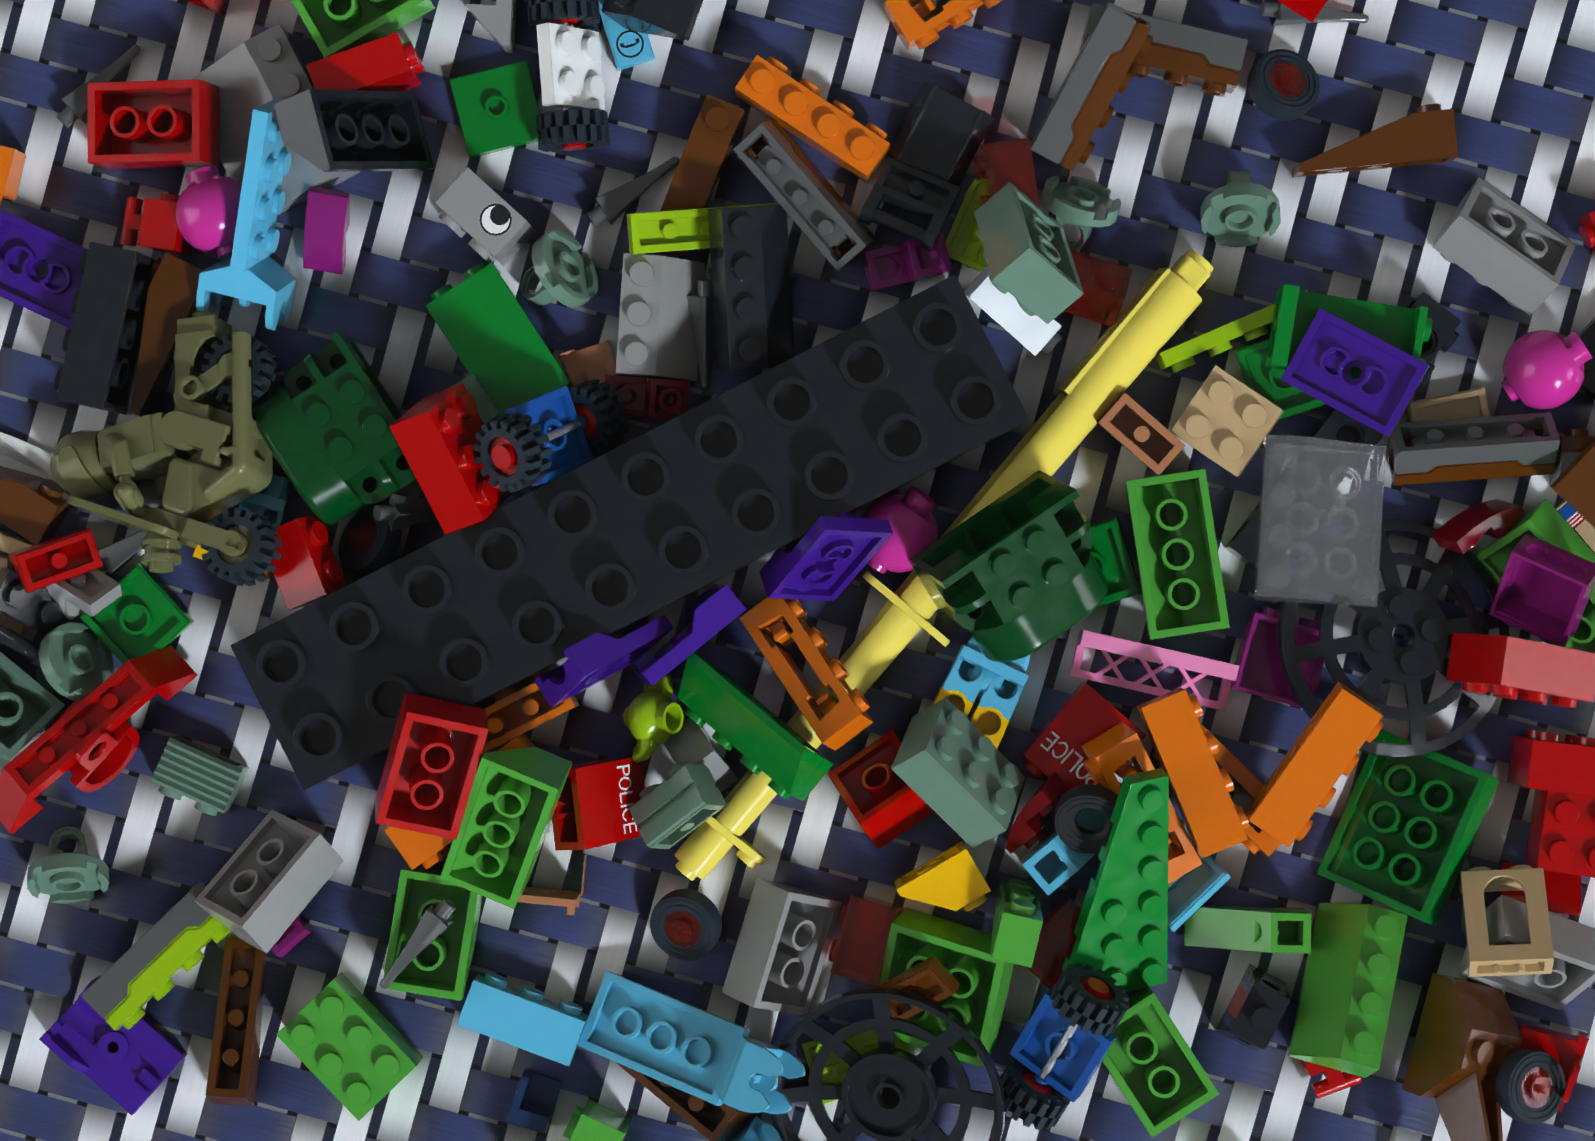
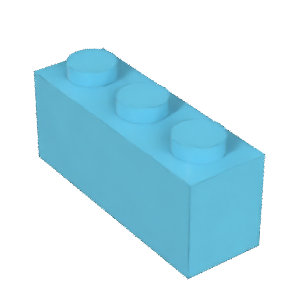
[457,972,589,1066]

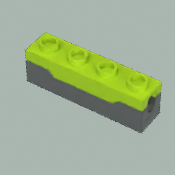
[81,881,231,1031]

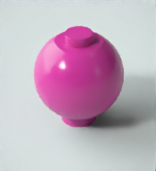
[176,165,242,258]
[1501,330,1593,409]
[861,486,938,574]

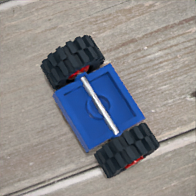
[473,379,629,493]
[1000,963,1130,1130]

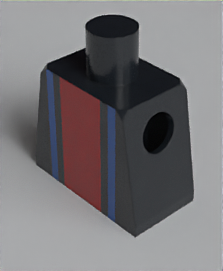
[1216,964,1291,1050]

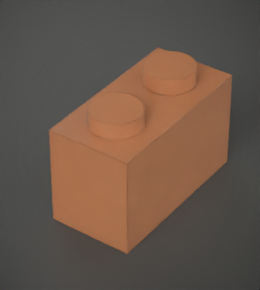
[1098,393,1186,476]

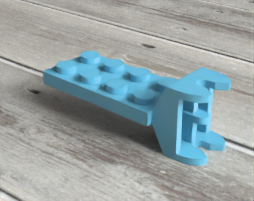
[196,97,297,331]
[577,971,805,1114]

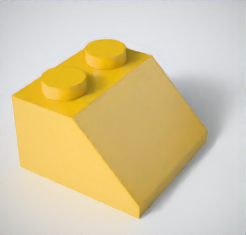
[894,841,991,912]

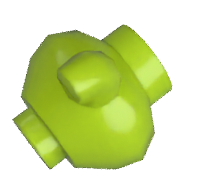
[623,673,684,763]

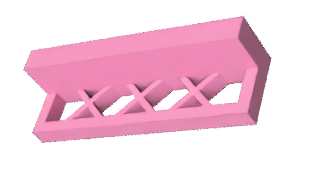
[1069,629,1239,711]

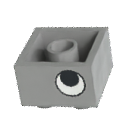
[435,167,536,266]

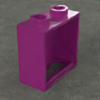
[1489,533,1595,647]
[1230,606,1324,708]

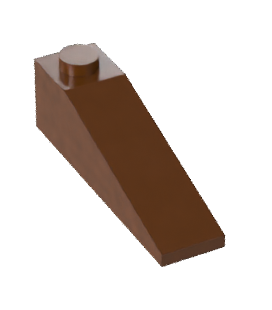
[660,94,745,259]
[1292,104,1458,178]
[131,252,204,417]
[0,466,71,544]
[205,938,266,1106]
[615,1062,752,1141]

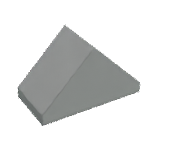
[664,718,739,793]

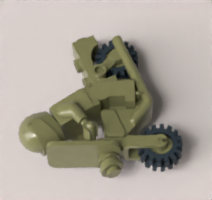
[50,311,282,586]

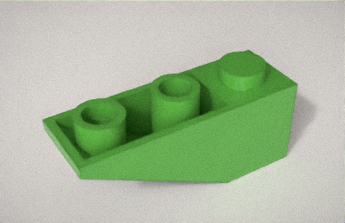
[990,879,1043,968]
[1184,906,1312,954]

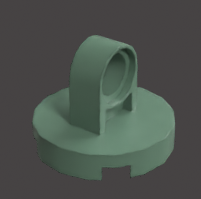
[1200,170,1281,247]
[1041,176,1121,253]
[520,230,599,308]
[36,622,115,701]
[27,826,109,904]

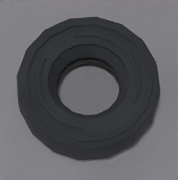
[1054,784,1118,854]

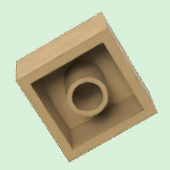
[1170,365,1284,477]

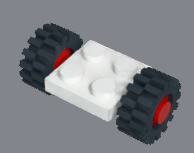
[527,0,610,153]

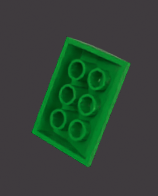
[1317,729,1500,926]

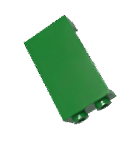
[426,262,573,418]
[1265,284,1432,381]

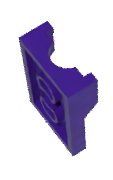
[0,210,88,329]
[1280,308,1430,437]
[759,509,893,601]
[631,583,746,686]
[535,615,674,707]
[39,976,188,1116]

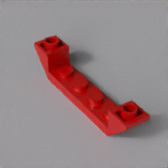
[0,646,198,834]

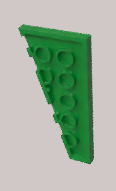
[1062,768,1169,993]

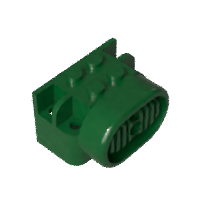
[252,331,419,525]
[909,470,1108,662]

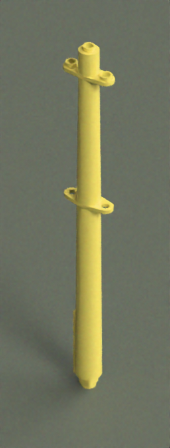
[674,249,1214,881]

